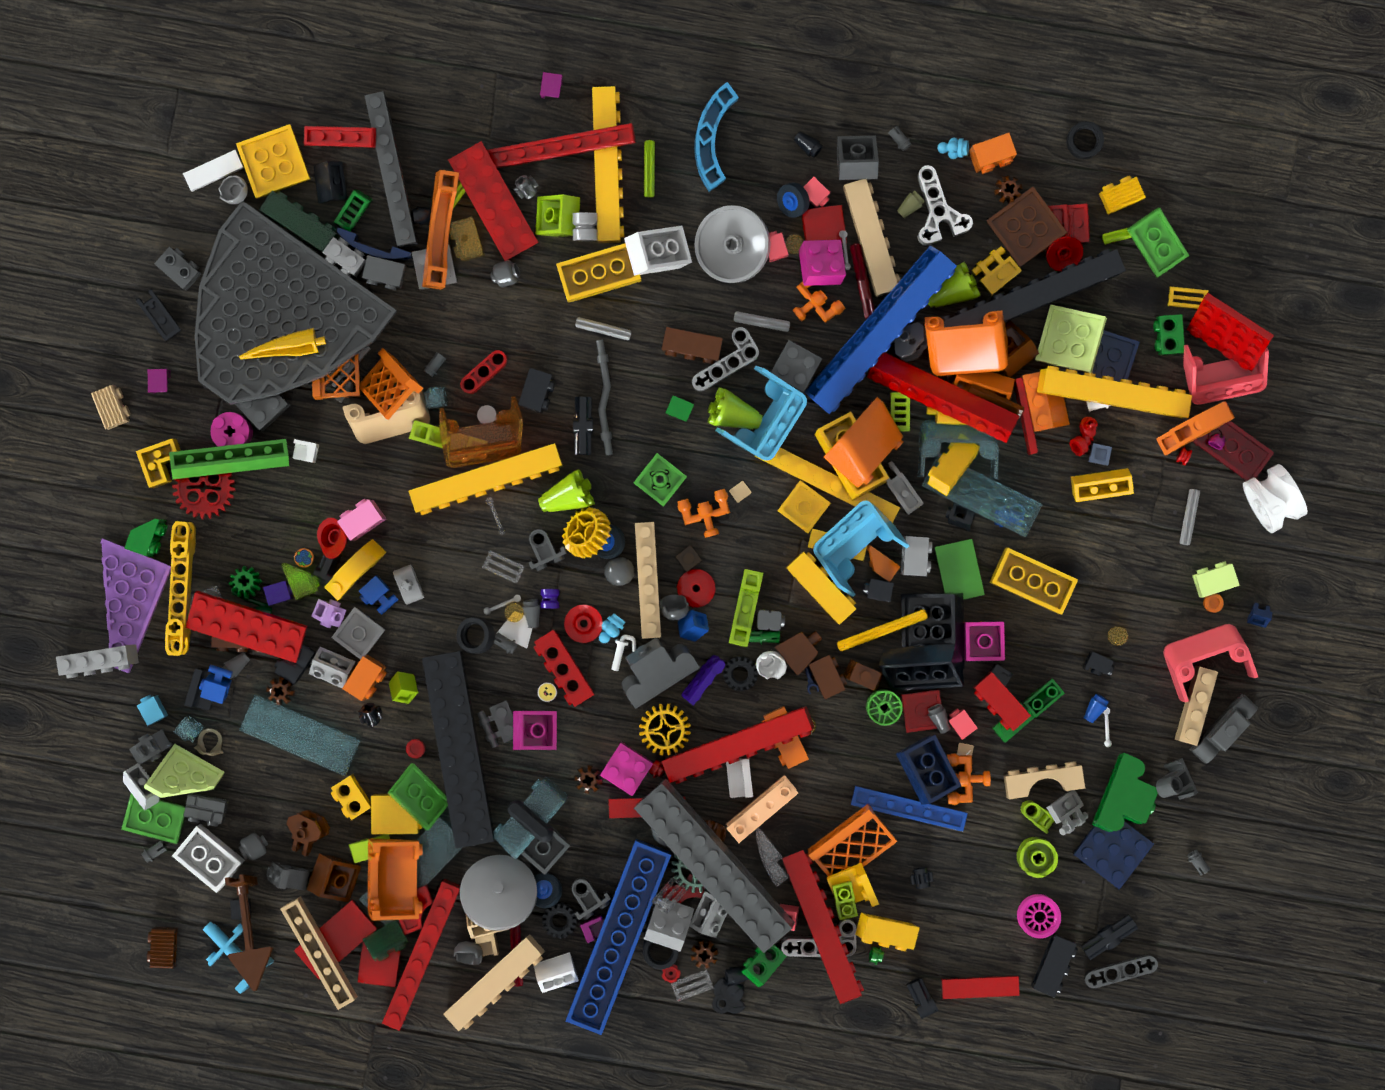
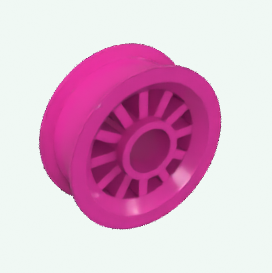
[1017,894,1061,938]

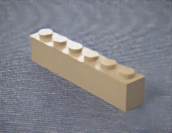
[843,179,900,297]
[635,522,661,639]
[281,896,358,1010]
[444,935,545,1031]

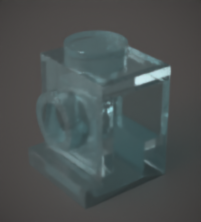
[424,387,448,409]
[173,715,204,742]

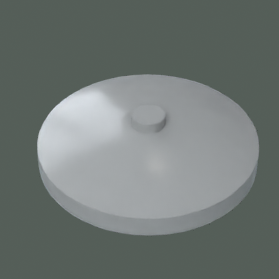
[695,205,771,283]
[460,855,537,931]

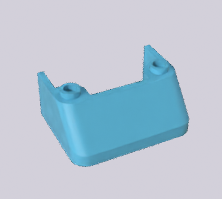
[715,366,807,461]
[813,500,909,597]

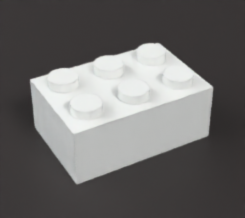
[624,226,692,276]
[172,824,245,893]

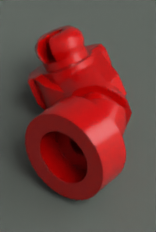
[1070,417,1098,456]

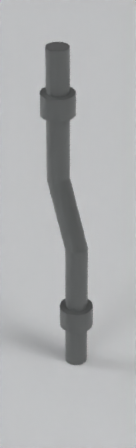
[596,339,613,456]

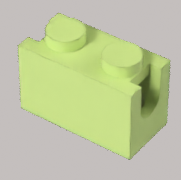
[1192,561,1240,597]

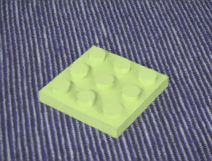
[1035,304,1107,373]

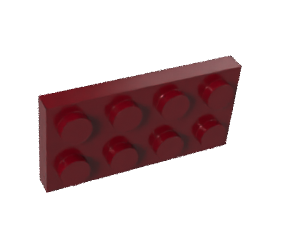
[1192,421,1274,481]

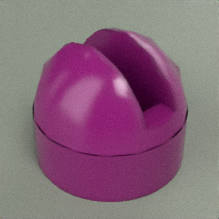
[1208,433,1225,450]

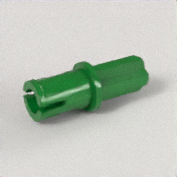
[749,630,780,644]

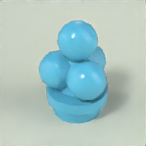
[937,138,969,159]
[599,613,625,643]

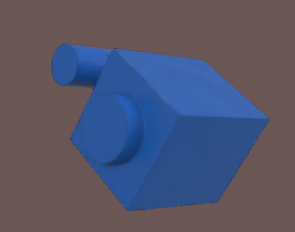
[359,575,399,615]
[199,664,233,704]

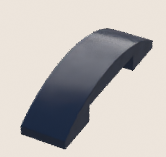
[337,228,412,261]

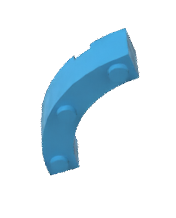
[694,82,739,192]

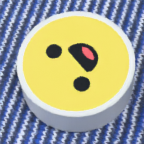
[538,683,557,702]

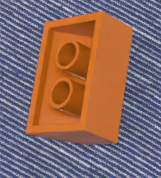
[952,372,1015,400]
[1020,372,1070,432]

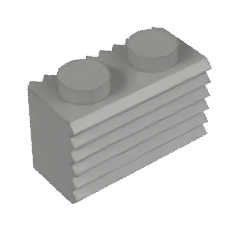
[123,763,160,810]

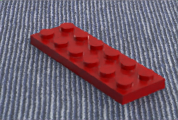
[448,141,538,261]
[185,591,307,663]

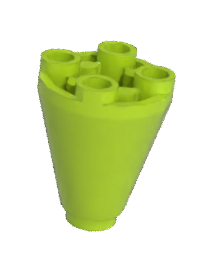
[928,262,981,308]
[708,387,763,429]
[538,470,594,512]

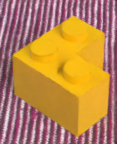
[136,438,181,488]

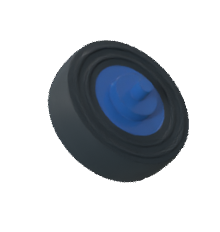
[777,182,810,218]
[597,524,625,559]
[534,873,562,908]

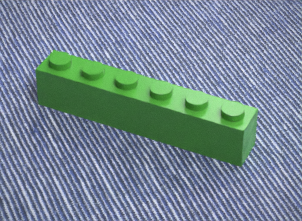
[169,439,289,479]

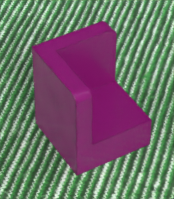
[540,72,563,99]
[147,369,171,393]
[580,914,604,943]

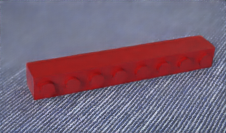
[867,353,1019,443]
[661,706,815,784]
[782,850,864,1005]
[382,879,460,1031]

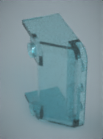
[918,420,999,480]
[493,776,568,860]

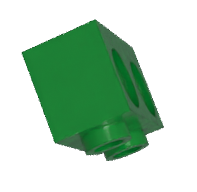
[1153,314,1184,356]
[741,945,787,987]

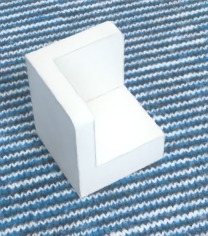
[293,439,319,463]

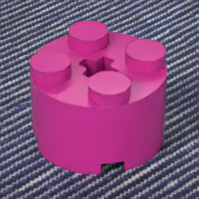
[211,412,253,447]

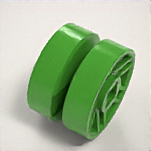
[866,689,903,726]

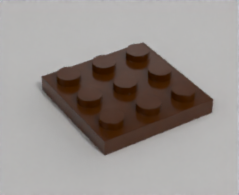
[986,187,1067,267]

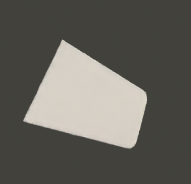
[497,611,532,649]

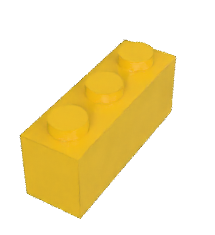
[927,435,980,496]
[1071,468,1134,502]
[855,913,920,951]

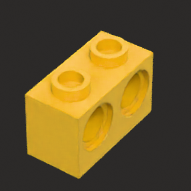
[331,774,371,820]

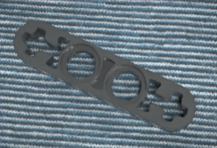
[1084,954,1158,988]

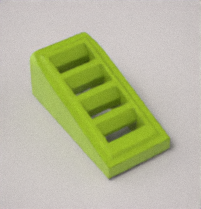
[890,392,910,432]

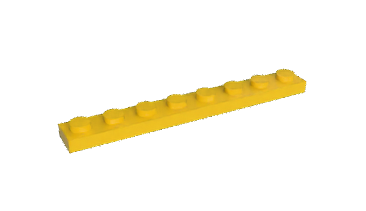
[754,448,900,523]

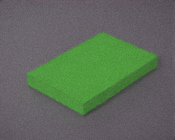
[1127,208,1189,277]
[934,539,985,600]
[388,763,448,831]
[121,793,185,844]

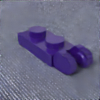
[681,655,726,706]

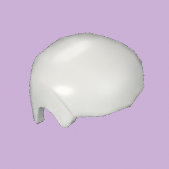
[756,651,787,680]

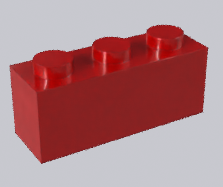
[973,672,1031,731]

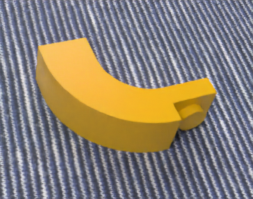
[324,539,387,600]

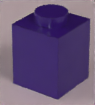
[263,581,295,606]

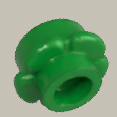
[869,946,884,965]

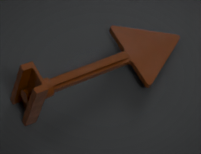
[225,874,273,991]

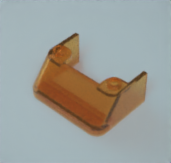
[439,396,523,468]

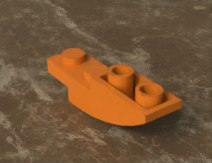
[1156,401,1235,455]

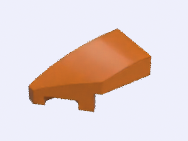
[867,545,900,582]

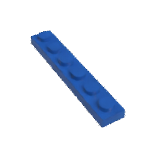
[851,786,968,832]

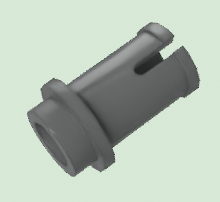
[888,126,911,151]
[423,352,446,377]
[335,378,355,403]
[493,632,518,654]
[141,840,167,863]
[1188,850,1210,875]

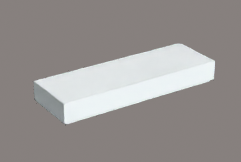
[183,150,244,192]

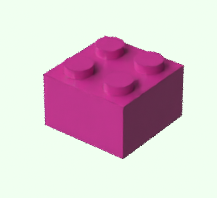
[799,240,846,286]
[964,621,1005,661]
[513,711,557,750]
[600,741,653,796]

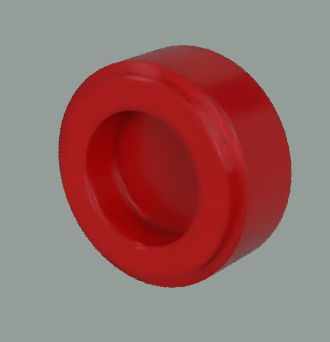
[406,739,426,759]

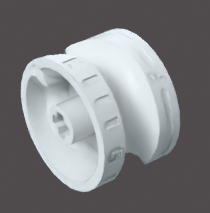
[1243,464,1307,533]

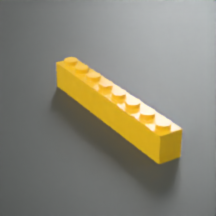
[592,86,624,243]
[1037,366,1192,418]
[409,443,563,515]

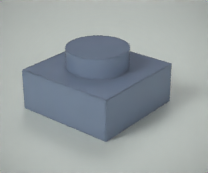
[1088,443,1112,466]

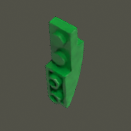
[992,678,1065,743]

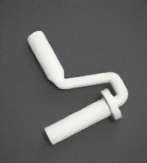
[611,635,637,671]

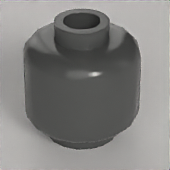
[490,260,520,288]
[238,833,268,861]

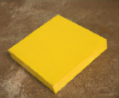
[778,480,831,533]

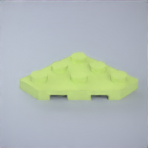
[144,744,224,798]

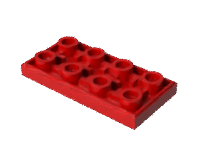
[294,899,378,979]

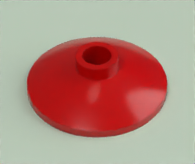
[1046,236,1083,271]
[677,569,715,607]
[564,605,603,643]

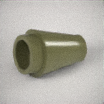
[897,190,925,219]

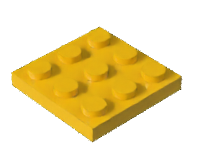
[236,124,310,199]

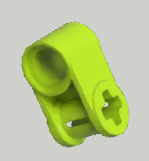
[1020,800,1054,834]

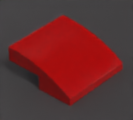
[1048,204,1090,243]
[802,205,847,243]
[358,942,402,988]

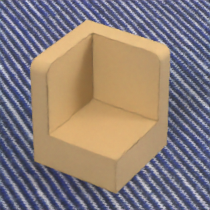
[475,933,499,956]

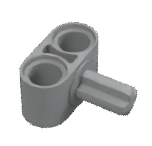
[393,564,424,605]

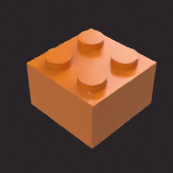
[969,133,1017,174]
[342,655,387,701]

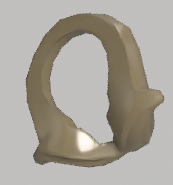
[194,728,223,756]

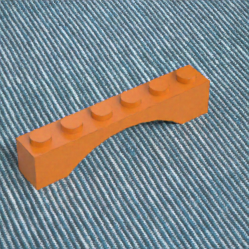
[422,170,459,290]

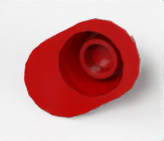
[317,518,348,559]

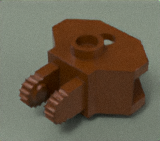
[287,810,330,856]

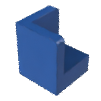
[678,610,709,641]

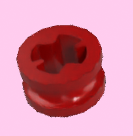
[1176,446,1192,466]

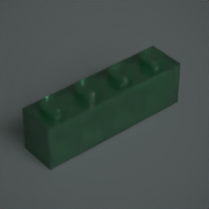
[259,191,339,252]

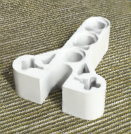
[917,165,973,246]

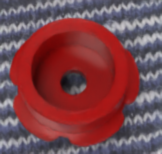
[649,760,665,778]
[662,964,681,983]

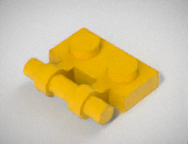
[971,246,1022,296]

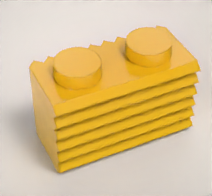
[1099,176,1146,215]

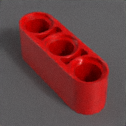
[460,350,508,394]

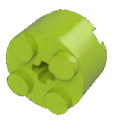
[1017,837,1058,878]

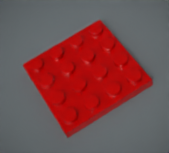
[1187,293,1274,372]

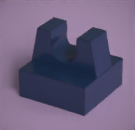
[1247,603,1273,628]

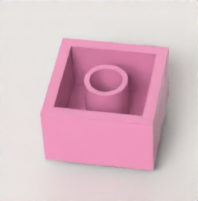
[337,499,386,541]

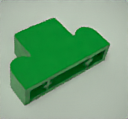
[1092,753,1158,832]

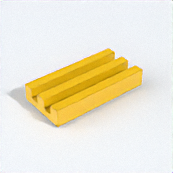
[1167,286,1209,309]

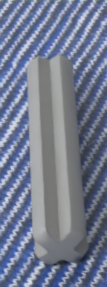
[734,311,790,332]
[575,317,632,340]
[1180,489,1200,545]

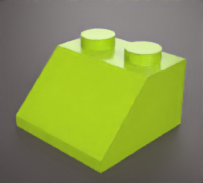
[535,194,580,237]

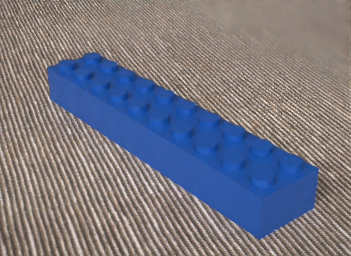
[804,246,957,414]
[566,839,672,1035]

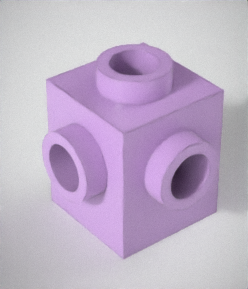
[311,599,346,628]

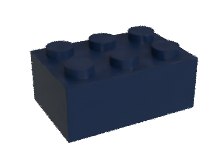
[896,735,961,805]

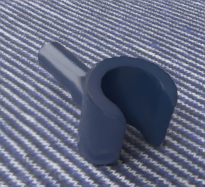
[805,667,819,694]

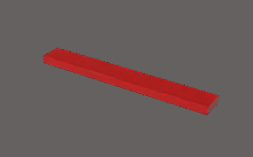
[487,123,636,169]

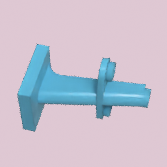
[203,922,274,994]

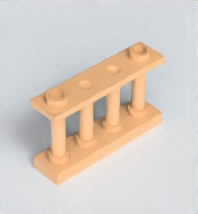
[726,775,798,843]

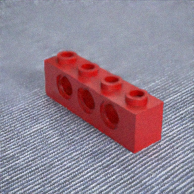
[534,629,595,707]

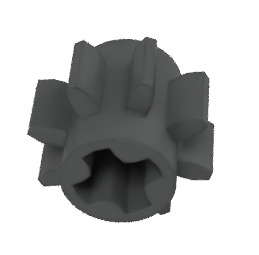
[513,175,539,199]

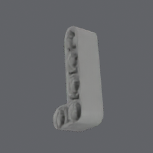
[692,327,759,392]
[781,918,856,957]

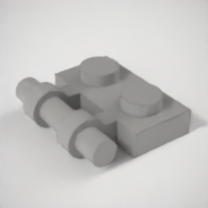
[1046,790,1088,835]

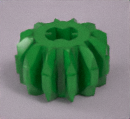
[229,566,262,599]

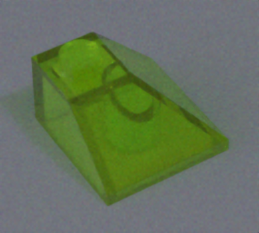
[281,563,320,600]

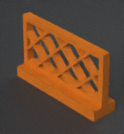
[360,348,423,420]
[312,353,360,400]
[808,804,897,876]

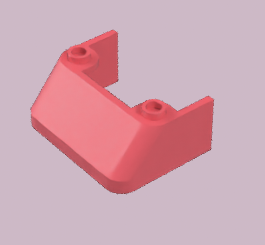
[1184,345,1269,405]
[1163,624,1258,702]

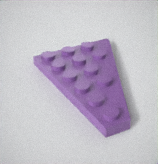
[101,538,171,673]

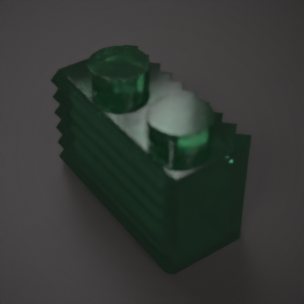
[362,920,408,962]

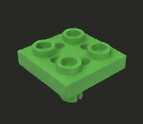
[634,453,687,507]

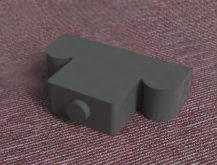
[622,638,700,709]
[1189,693,1258,764]

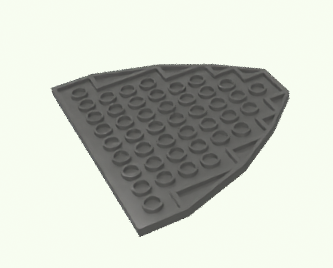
[195,201,397,405]

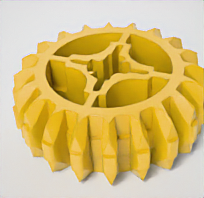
[562,507,612,559]
[639,704,691,755]

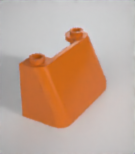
[925,310,1008,376]
[824,397,903,488]
[368,839,423,921]

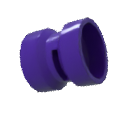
[540,589,560,609]

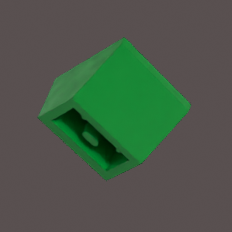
[124,519,168,556]

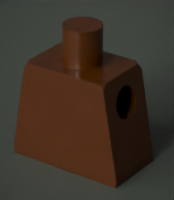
[774,631,822,676]
[843,659,883,691]

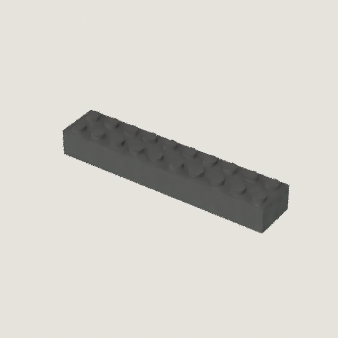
[634,779,795,953]

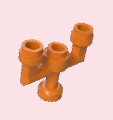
[793,282,846,323]
[677,489,730,538]
[947,753,991,805]

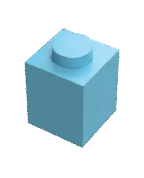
[137,694,168,726]

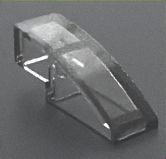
[755,827,789,887]

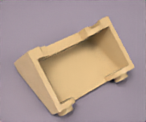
[343,390,430,444]

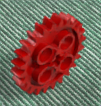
[172,473,236,520]

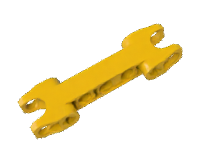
[165,521,196,656]

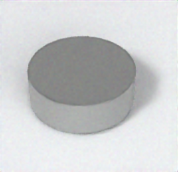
[477,405,497,425]

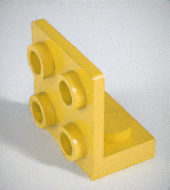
[826,863,879,907]

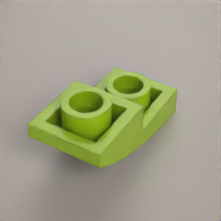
[349,834,390,863]
[832,881,858,921]

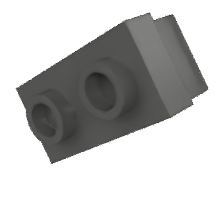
[529,529,567,571]
[1156,758,1198,800]
[266,861,310,890]
[572,877,611,920]

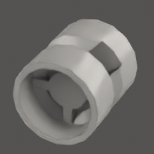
[573,212,598,241]

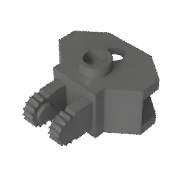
[893,322,927,363]
[129,729,173,765]

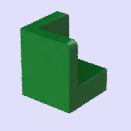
[665,396,694,422]

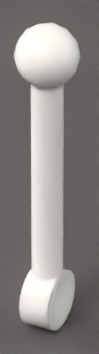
[1103,708,1112,747]

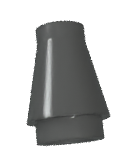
[522,599,540,628]
[221,652,250,679]
[928,704,951,734]

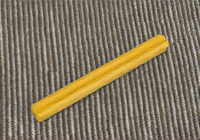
[837,609,928,651]

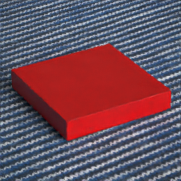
[901,689,941,733]

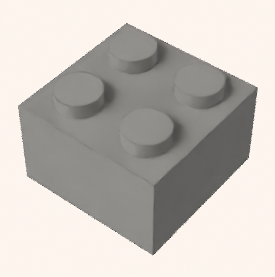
[901,536,932,576]
[644,896,694,951]

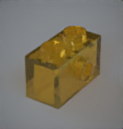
[449,217,485,262]

